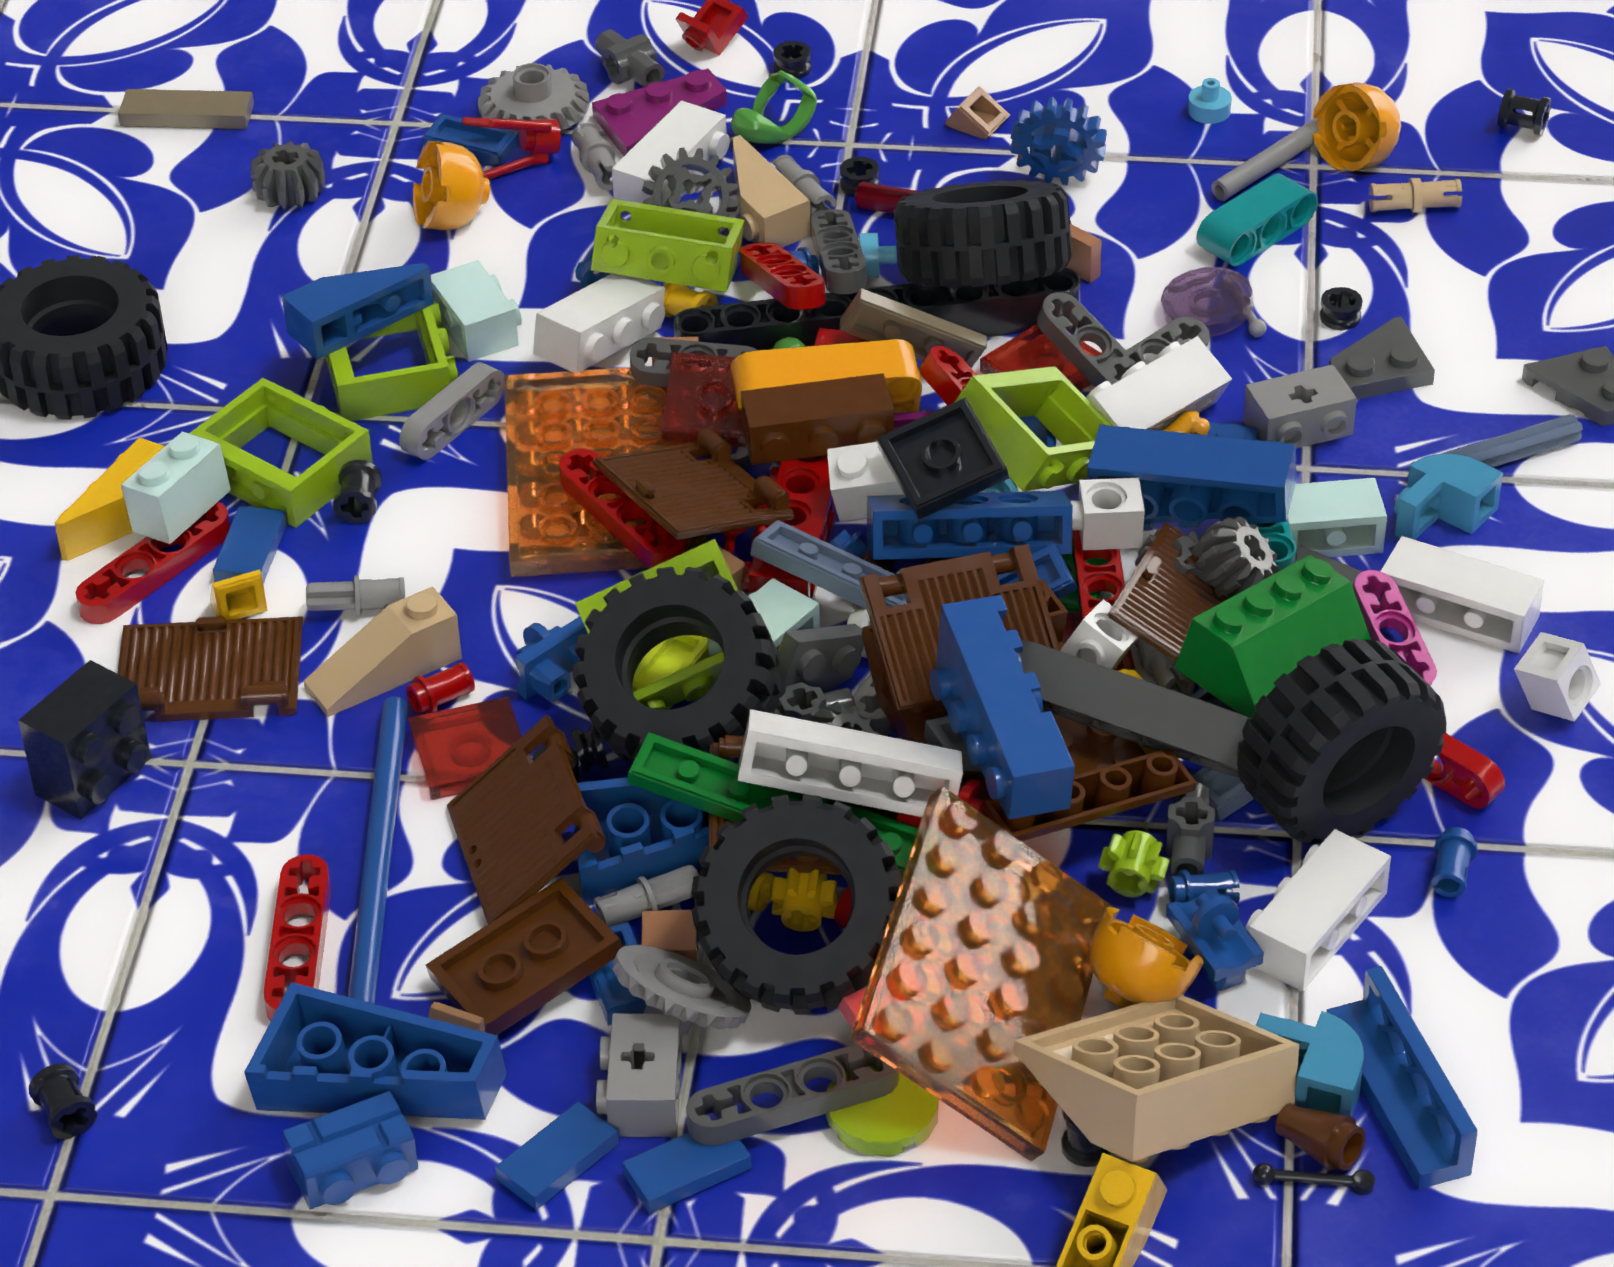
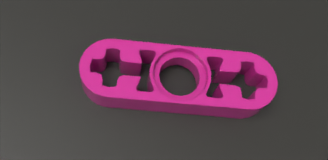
[1352,570,1437,686]

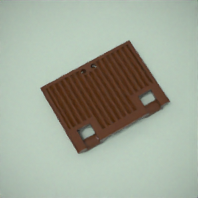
[592,428,794,540]
[1107,523,1227,662]
[858,544,1060,712]
[118,616,303,722]
[446,715,606,924]

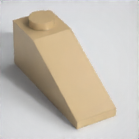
[732,135,811,248]
[304,586,462,717]

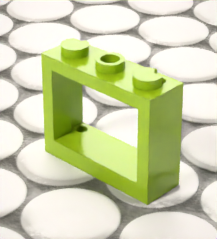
[591,199,745,292]
[325,300,458,421]
[955,366,1113,491]
[189,378,373,528]
[575,539,739,710]

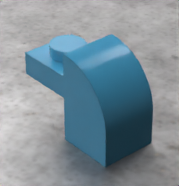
[1394,454,1503,540]
[1255,1011,1364,1117]

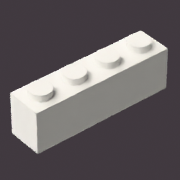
[737,709,963,823]

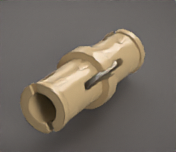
[1368,178,1462,213]

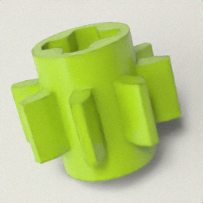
[1098,830,1170,897]

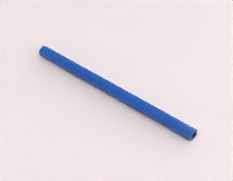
[348,696,408,1004]

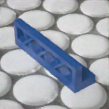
[1326,966,1478,1190]

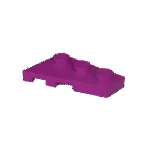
[592,68,727,156]

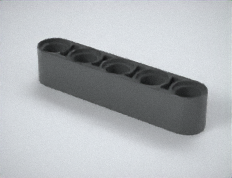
[1019,640,1248,777]

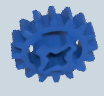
[1010,97,1107,185]

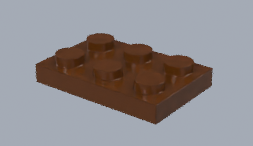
[425,878,622,1035]

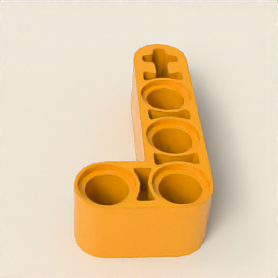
[730,339,922,413]

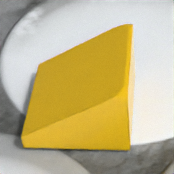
[210,569,268,620]

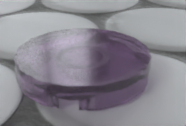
[1161,267,1254,337]

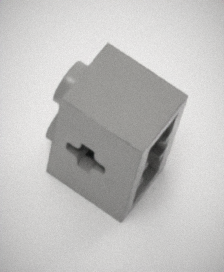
[1243,364,1357,449]
[596,1013,683,1137]

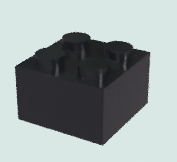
[18,660,151,819]

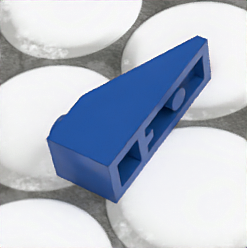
[282,263,434,360]

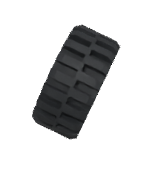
[894,180,1072,287]
[0,255,168,420]
[573,567,781,762]
[1237,639,1447,845]
[691,794,906,1015]

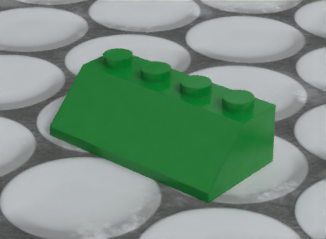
[1174,554,1371,718]

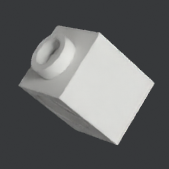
[1070,478,1145,550]
[1060,599,1139,670]
[1514,632,1601,722]

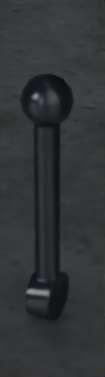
[1252,1163,1375,1195]

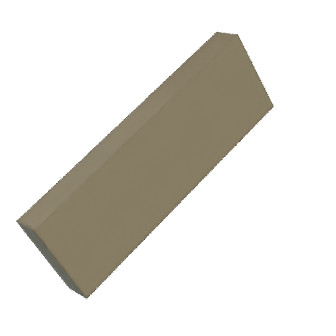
[118,89,254,129]
[840,288,987,368]

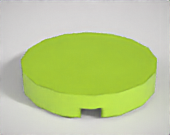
[826,1058,939,1156]

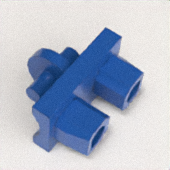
[515,616,588,702]
[1166,887,1264,991]

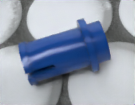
[1431,827,1478,897]
[1168,870,1240,905]

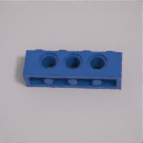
[867,490,1073,560]

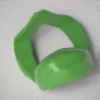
[731,70,817,144]

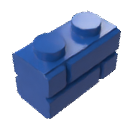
[281,1091,418,1210]

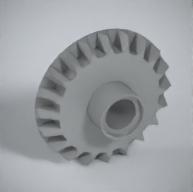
[478,63,590,133]
[612,945,752,1035]

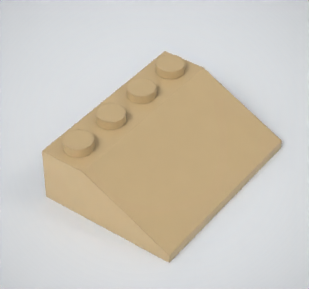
[1013,995,1299,1163]

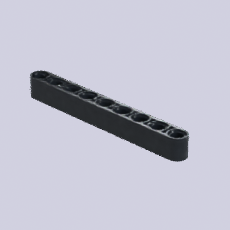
[674,268,1080,370]

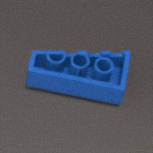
[1087,425,1297,531]
[930,595,1075,819]
[574,777,709,906]
[244,982,507,1120]

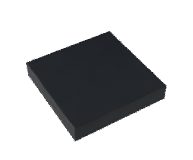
[876,397,1009,520]

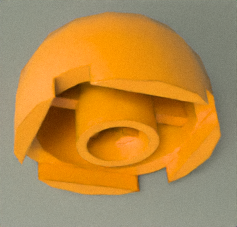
[1313,82,1401,171]
[413,141,490,230]
[1089,907,1204,1008]

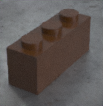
[740,373,894,465]

